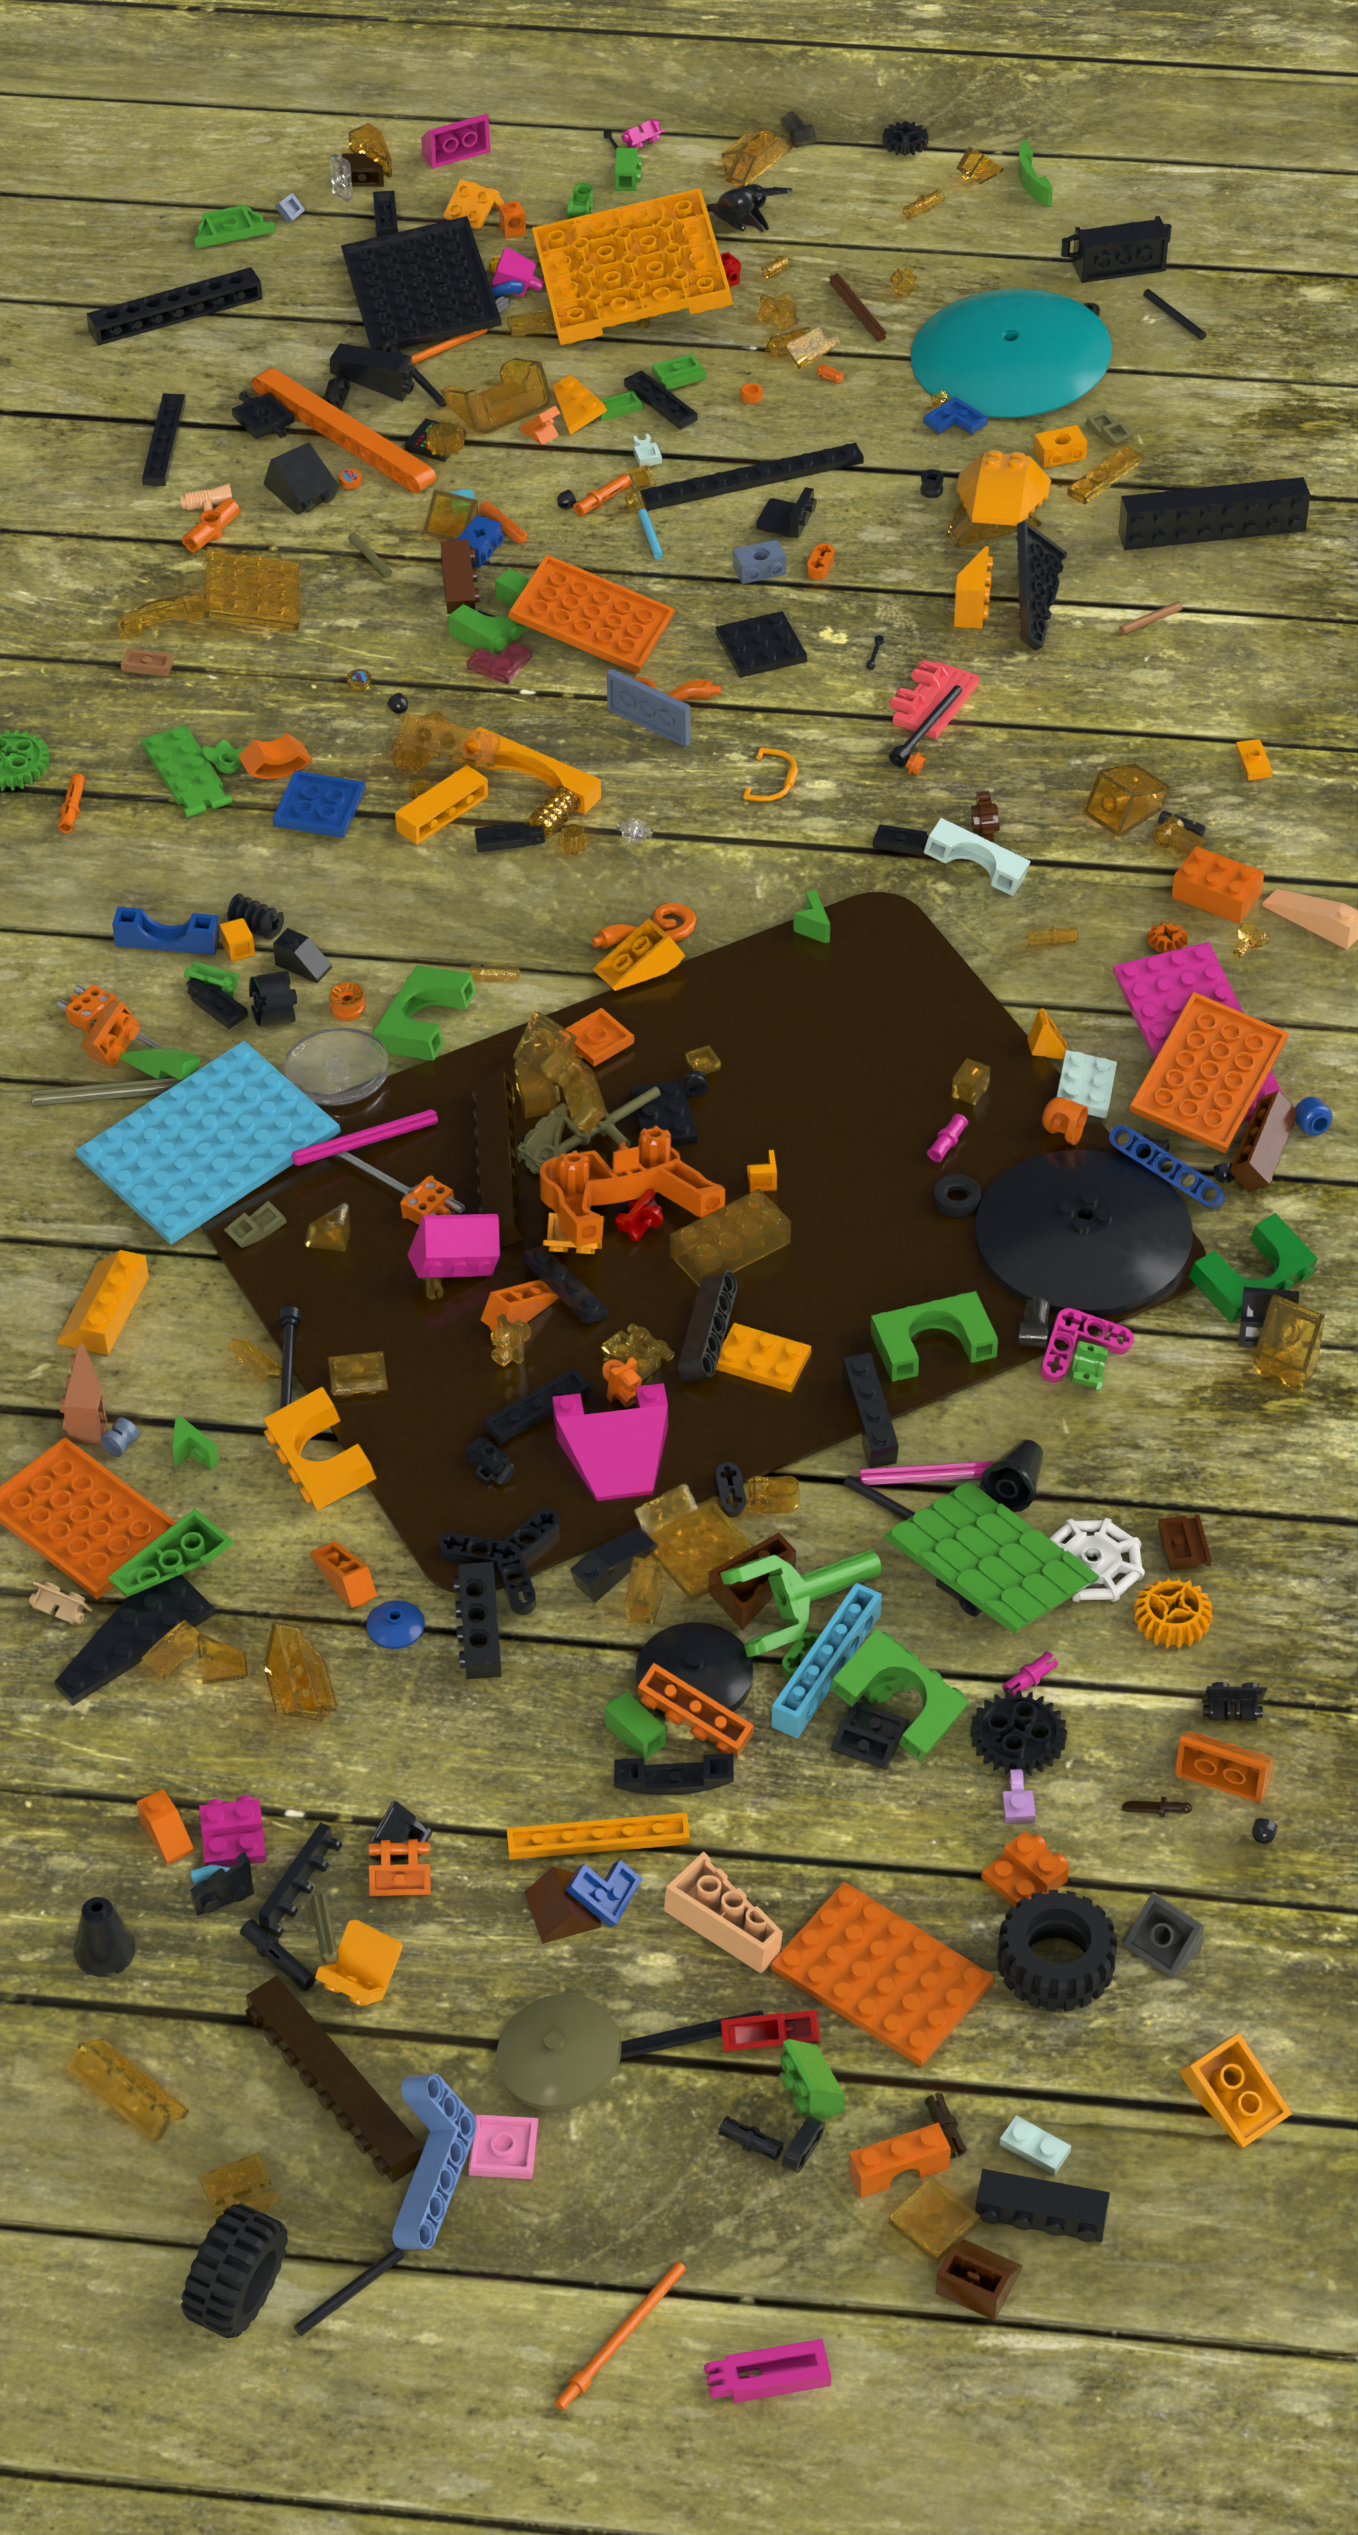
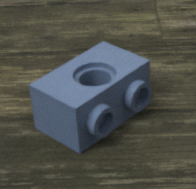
[733,539,786,584]

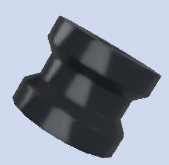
[920,469,944,498]

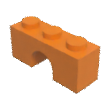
[849,2122,951,2198]

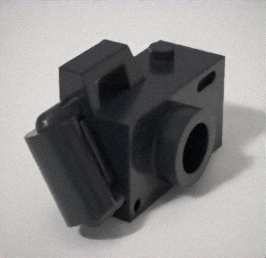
[465,1436,516,1485]

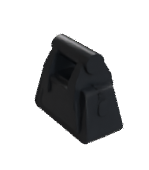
[369,1801,433,1861]

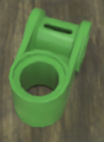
[567,183,593,219]

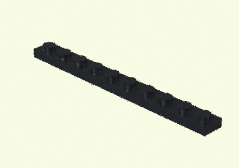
[640,443,864,511]

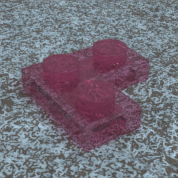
[467,642,532,684]

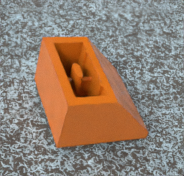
[80,1001,141,1068]

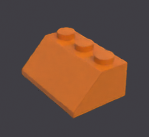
[1175,1731,1274,1803]

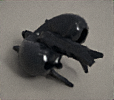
[706,184,793,232]

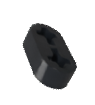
[714,1462,746,1517]
[782,2116,825,2173]

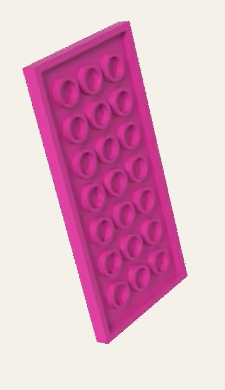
[1112,942,1284,1122]

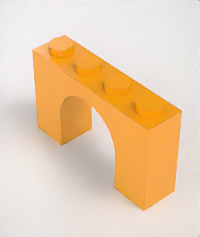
[263,1387,377,1511]

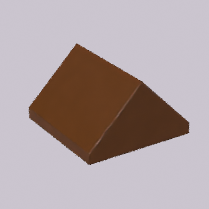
[525,1867,601,1944]

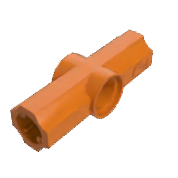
[182,498,241,553]

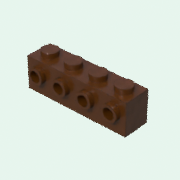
[1230,1090,1297,1192]

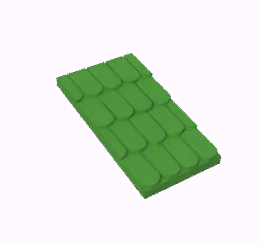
[883,1482,1099,1634]

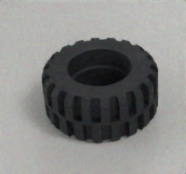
[997,1890,1117,2012]
[181,2204,288,2338]

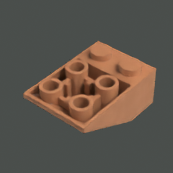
[60,1343,107,1445]

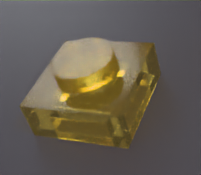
[686,1045,721,1074]

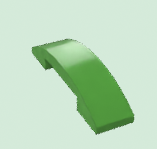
[1018,140,1053,207]

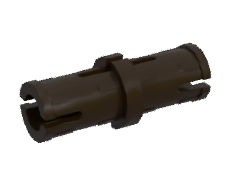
[924,2093,967,2159]

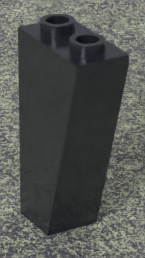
[330,343,414,402]

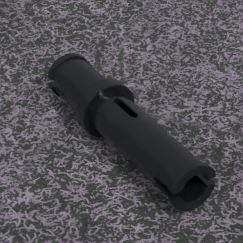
[240,1919,317,1991]

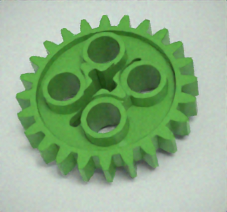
[0,729,50,791]

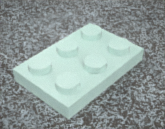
[1057,1050,1117,1119]

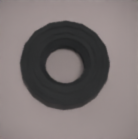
[933,1174,981,1217]

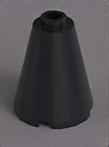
[980,1439,1043,1512]
[73,1897,135,1977]

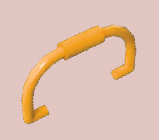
[743,747,798,802]

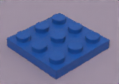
[273,770,366,838]

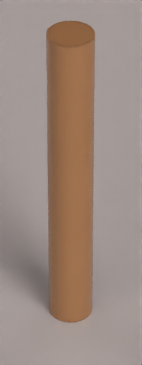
[1119,601,1183,635]

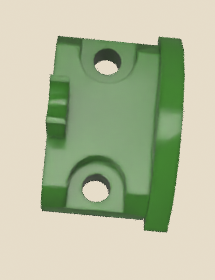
[1068,1341,1108,1391]

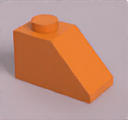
[136,1789,194,1865]

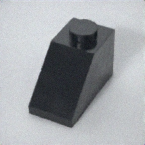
[273,928,332,983]

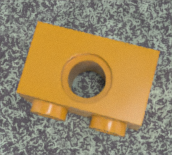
[1034,425,1087,468]

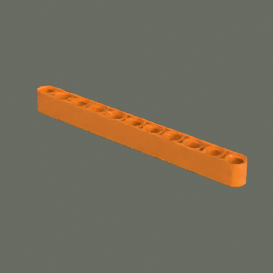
[252,368,436,493]

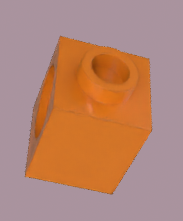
[498,201,526,239]

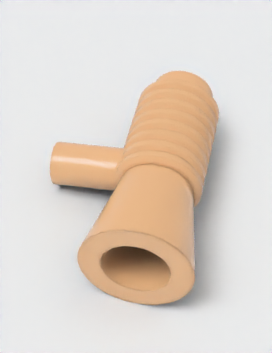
[180,483,232,511]

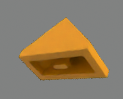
[1028,1008,1069,1060]

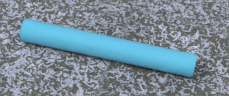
[638,509,663,559]

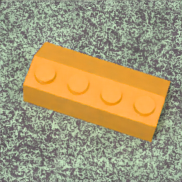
[56,1250,149,1356]

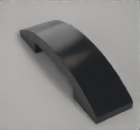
[614,1753,734,1795]

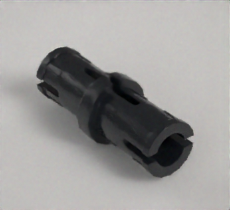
[718,2116,784,2161]

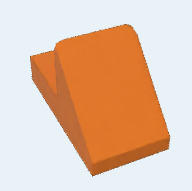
[519,405,560,445]

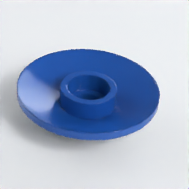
[366,1600,425,1649]

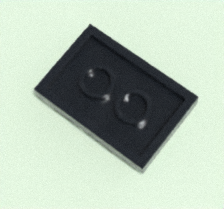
[630,1080,697,1147]

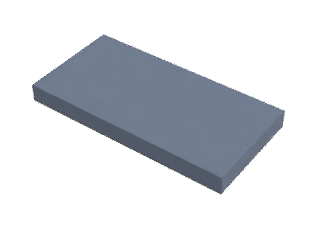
[606,668,691,747]

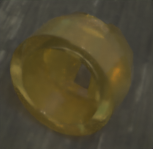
[930,390,950,408]

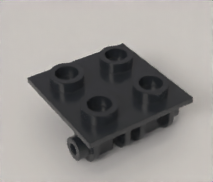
[1202,1682,1267,1721]

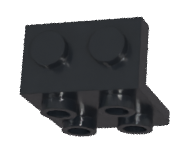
[756,487,817,538]

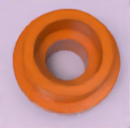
[905,752,926,776]

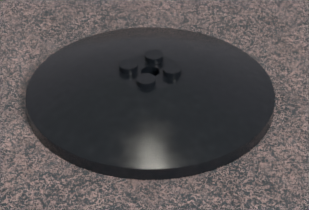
[975,1150,1193,1317]

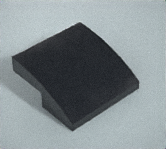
[1239,1287,1299,1350]
[830,1702,909,1770]

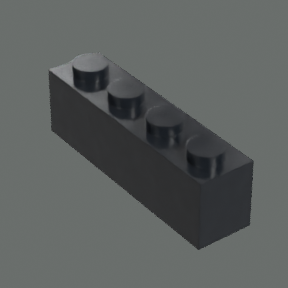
[975,2168,1110,2242]

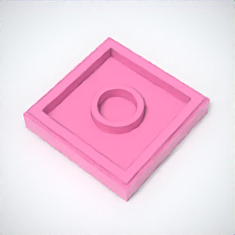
[469,2114,539,2179]

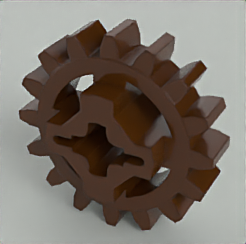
[971,791,999,843]

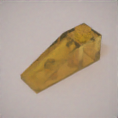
[348,123,392,178]

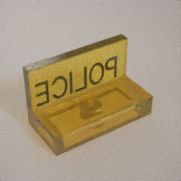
[784,327,840,369]

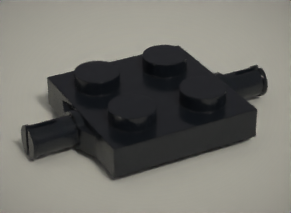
[232,391,294,439]

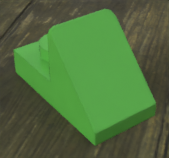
[793,890,830,943]
[172,1415,219,1469]

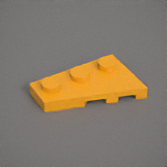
[552,374,607,435]

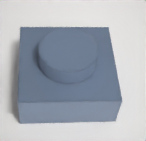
[275,193,305,223]

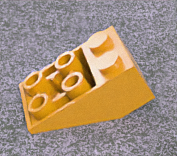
[954,546,993,629]

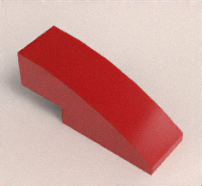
[721,2010,822,2052]

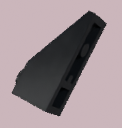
[570,1527,658,1603]

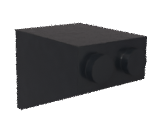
[263,442,339,515]

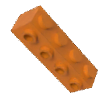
[638,1663,754,1758]

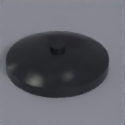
[636,1622,753,1717]

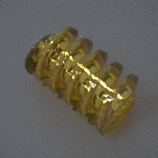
[529,786,580,836]

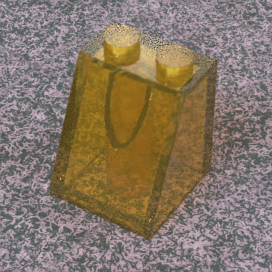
[1083,763,1171,837]

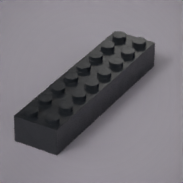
[1118,477,1310,550]

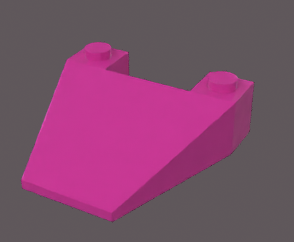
[552,1383,668,1501]

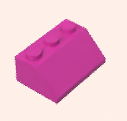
[421,114,490,169]
[407,1214,500,1278]

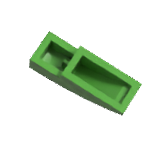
[119,1047,201,1080]

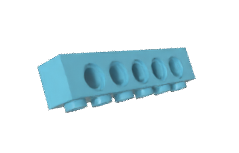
[772,1583,882,1739]

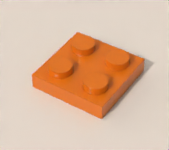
[561,1008,634,1067]

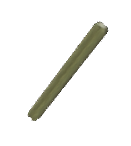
[31,1077,182,1106]

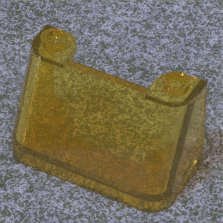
[441,358,551,434]

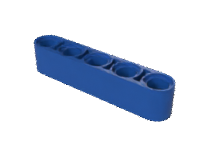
[1109,1125,1225,1209]

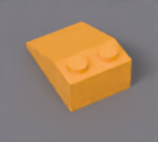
[593,918,686,991]
[1178,2033,1292,2149]

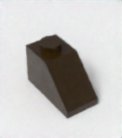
[340,153,384,187]

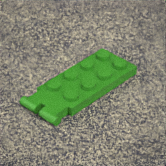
[141,725,233,818]

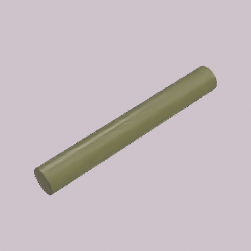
[348,532,392,578]

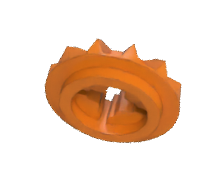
[1147,921,1188,953]

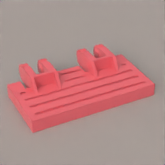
[889,660,980,739]

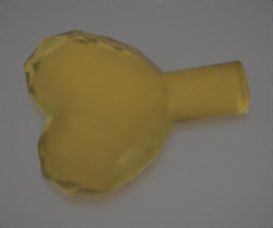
[1233,922,1270,958]

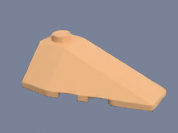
[1262,889,1358,950]

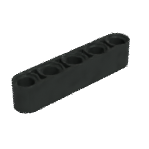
[678,1271,737,1383]

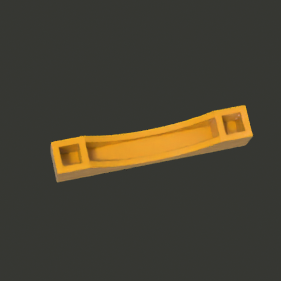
[463,726,601,814]

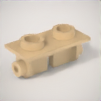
[29,1582,92,1625]

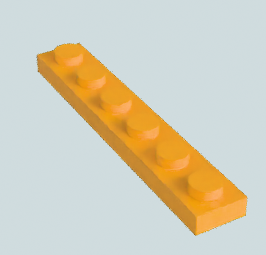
[507,1812,690,1860]

